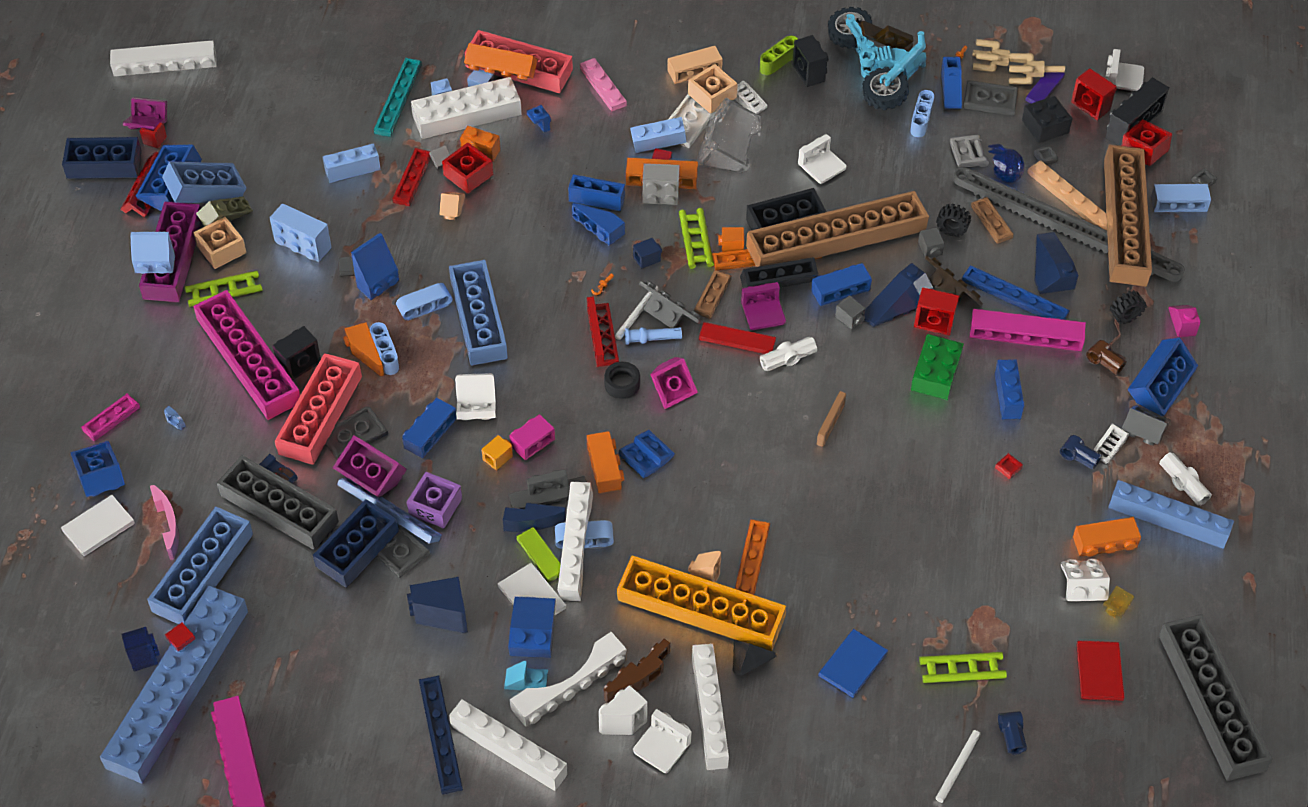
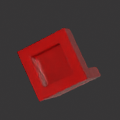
[139,122,167,149]

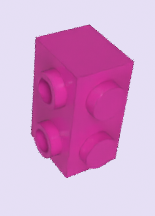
[509,414,555,461]

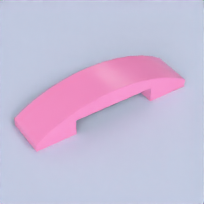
[150,485,179,560]

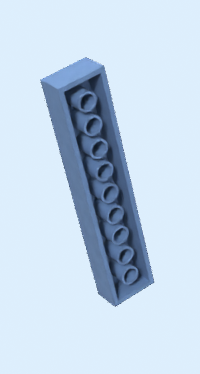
[100,585,248,784]

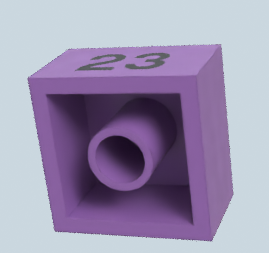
[407,472,462,529]

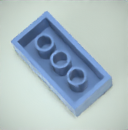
[162,161,246,203]

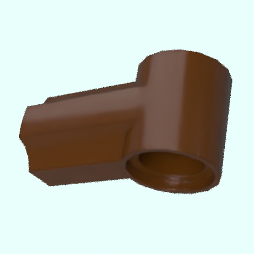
[1086,340,1127,374]

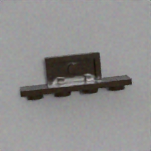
[861,21,914,52]
[925,256,983,306]

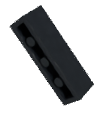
[740,257,818,288]

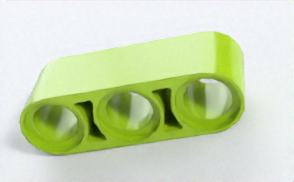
[760,35,798,75]

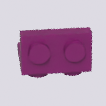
[123,97,167,131]
[741,282,786,330]

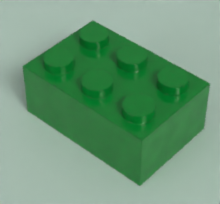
[911,334,964,400]

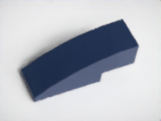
[503,503,566,532]

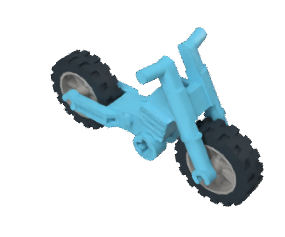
[828,7,926,110]

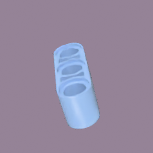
[910,90,934,137]
[396,283,453,320]
[370,322,399,375]
[555,520,614,549]

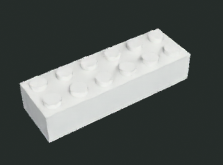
[411,77,522,139]

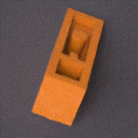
[343,322,384,377]

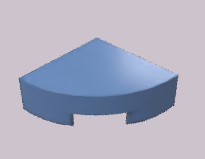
[164,406,186,430]

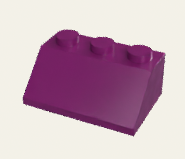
[332,435,407,498]

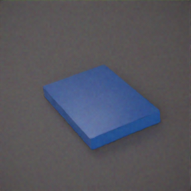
[818,629,888,698]

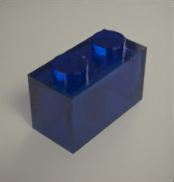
[121,627,160,672]

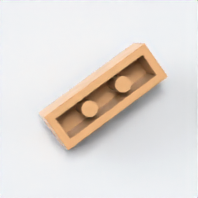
[667,46,723,84]

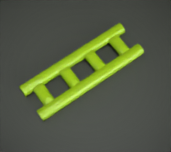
[679,208,714,269]
[185,270,263,307]
[919,652,1007,683]

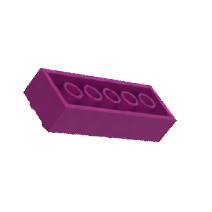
[139,202,202,302]

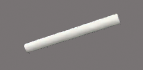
[615,286,659,340]
[936,730,981,803]

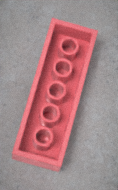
[464,30,573,93]
[275,353,362,465]

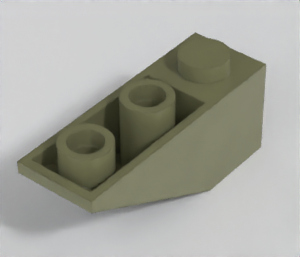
[196,196,253,227]

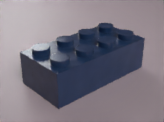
[62,137,142,179]
[313,499,399,588]

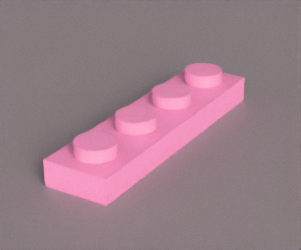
[580,58,627,112]

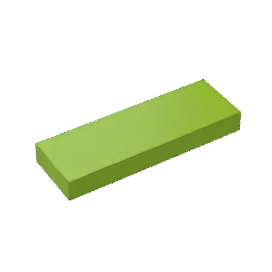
[517,527,561,583]

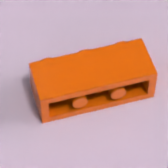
[586,431,624,494]
[1073,517,1141,557]

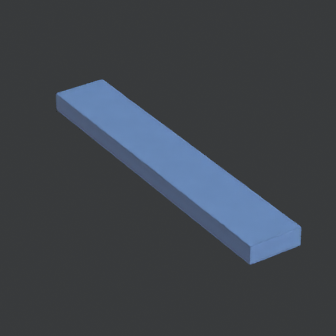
[337,478,442,544]

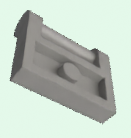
[950,135,989,168]

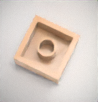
[688,64,738,114]
[193,217,246,269]

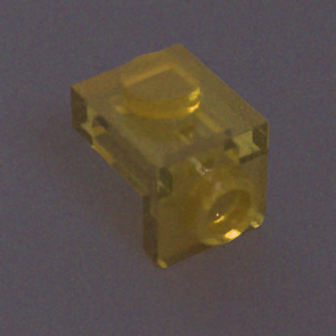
[1103,585,1135,618]

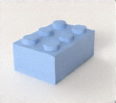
[270,203,332,262]

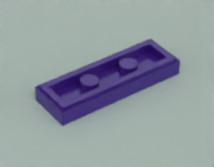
[1025,72,1065,103]

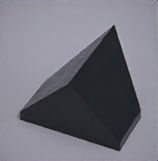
[733,640,777,675]

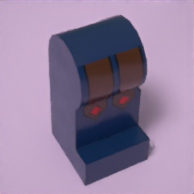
[259,454,298,484]

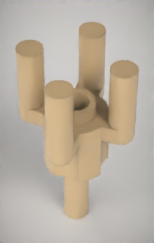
[972,39,1027,72]
[1009,53,1065,85]

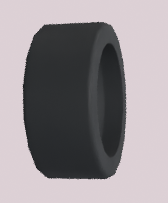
[604,361,640,399]

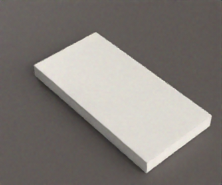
[668,94,719,148]

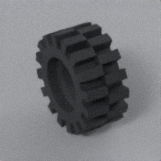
[936,204,971,237]
[1110,290,1147,324]

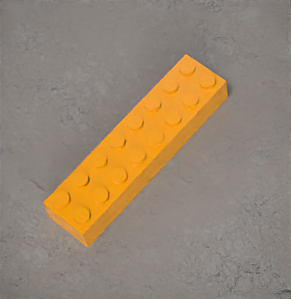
[617,555,786,651]

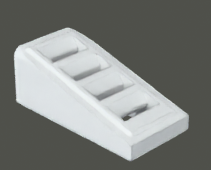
[734,81,768,116]
[1094,424,1129,465]

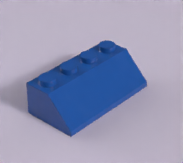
[136,145,202,211]
[1128,337,1198,416]

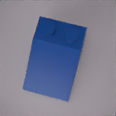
[351,233,399,300]
[70,441,125,497]
[508,597,556,658]

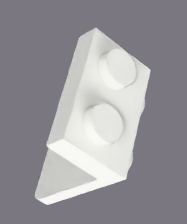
[1105,49,1144,91]
[798,134,846,184]
[455,373,496,421]
[1061,559,1110,601]
[633,709,692,773]

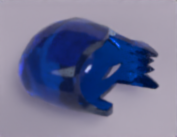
[988,144,1025,184]

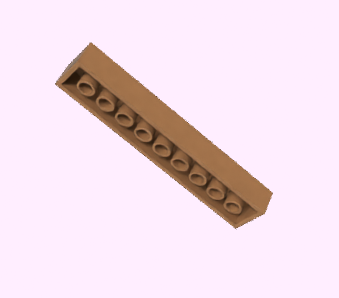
[1104,145,1152,287]
[746,191,929,267]

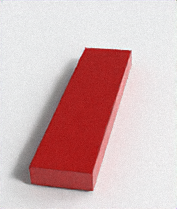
[392,148,431,206]
[699,322,776,354]

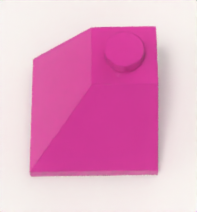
[650,357,698,409]

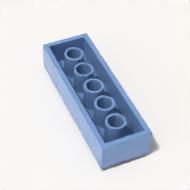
[449,260,508,366]
[147,506,253,624]

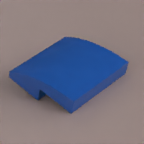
[618,430,675,478]

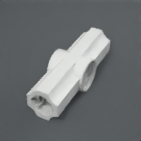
[760,336,817,371]
[1159,452,1212,506]

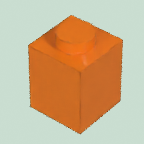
[718,227,744,252]

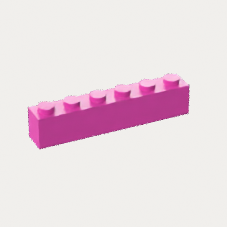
[969,309,1086,351]

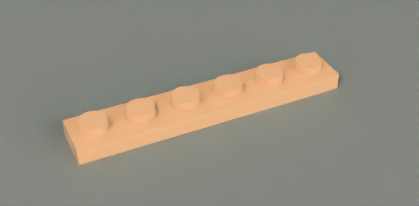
[1027,160,1107,230]

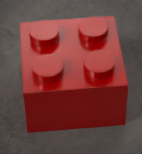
[1071,68,1117,121]
[1121,120,1172,166]
[442,143,494,194]
[914,287,959,336]

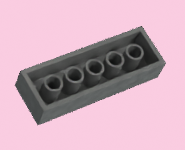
[217,455,339,550]

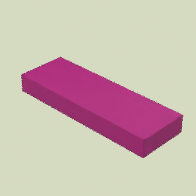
[81,393,140,442]

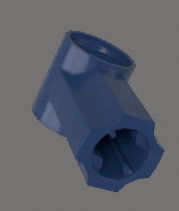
[1059,435,1102,470]
[998,711,1027,755]

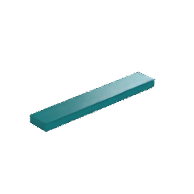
[374,58,422,137]

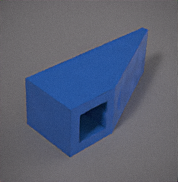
[941,57,962,109]
[572,203,625,246]

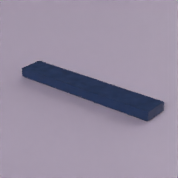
[419,675,463,795]

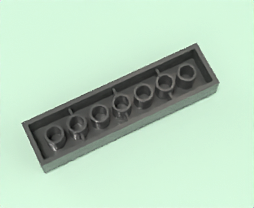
[1159,614,1273,781]

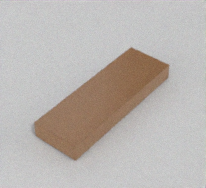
[971,197,1014,244]
[694,270,732,319]
[817,391,846,447]

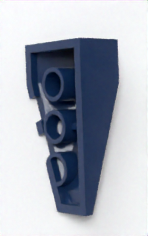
[1035,232,1079,294]
[864,263,934,327]

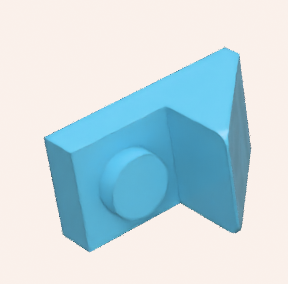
[504,661,548,690]

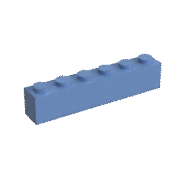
[1108,480,1234,549]

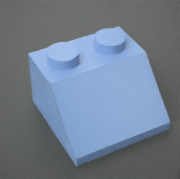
[131,232,175,274]

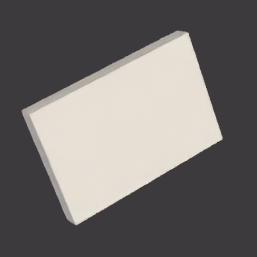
[61,495,135,557]
[498,563,566,615]

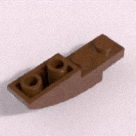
[604,638,671,702]

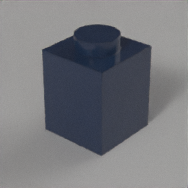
[633,237,662,269]

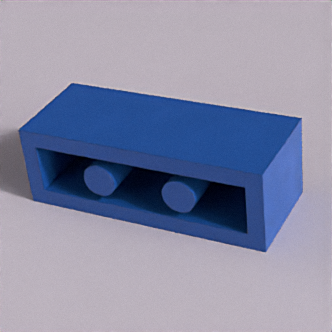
[568,174,625,211]
[811,263,872,306]
[995,359,1024,419]
[402,397,457,459]

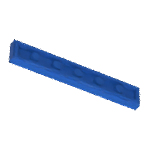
[962,265,1070,320]

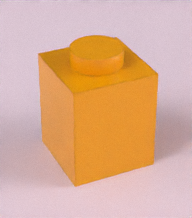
[482,435,513,471]

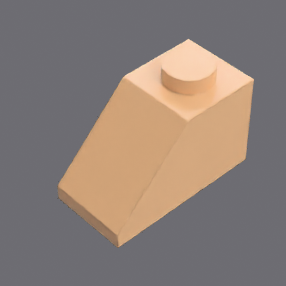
[440,192,465,220]
[688,551,721,583]

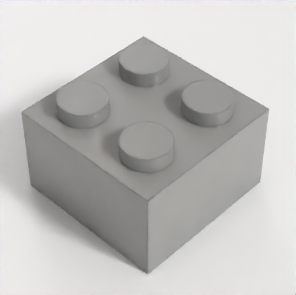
[643,163,680,205]

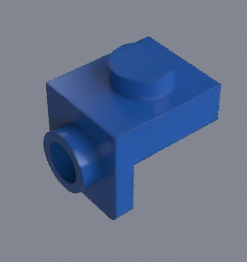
[527,105,551,133]

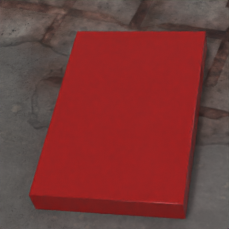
[1076,641,1124,701]

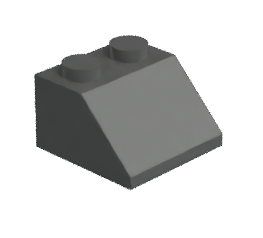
[1122,405,1171,446]

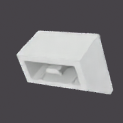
[599,685,647,735]

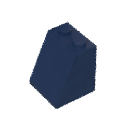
[407,577,468,633]

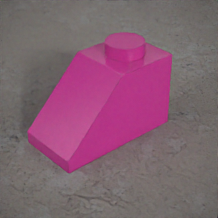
[1168,305,1201,338]

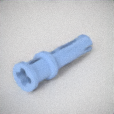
[625,327,682,345]

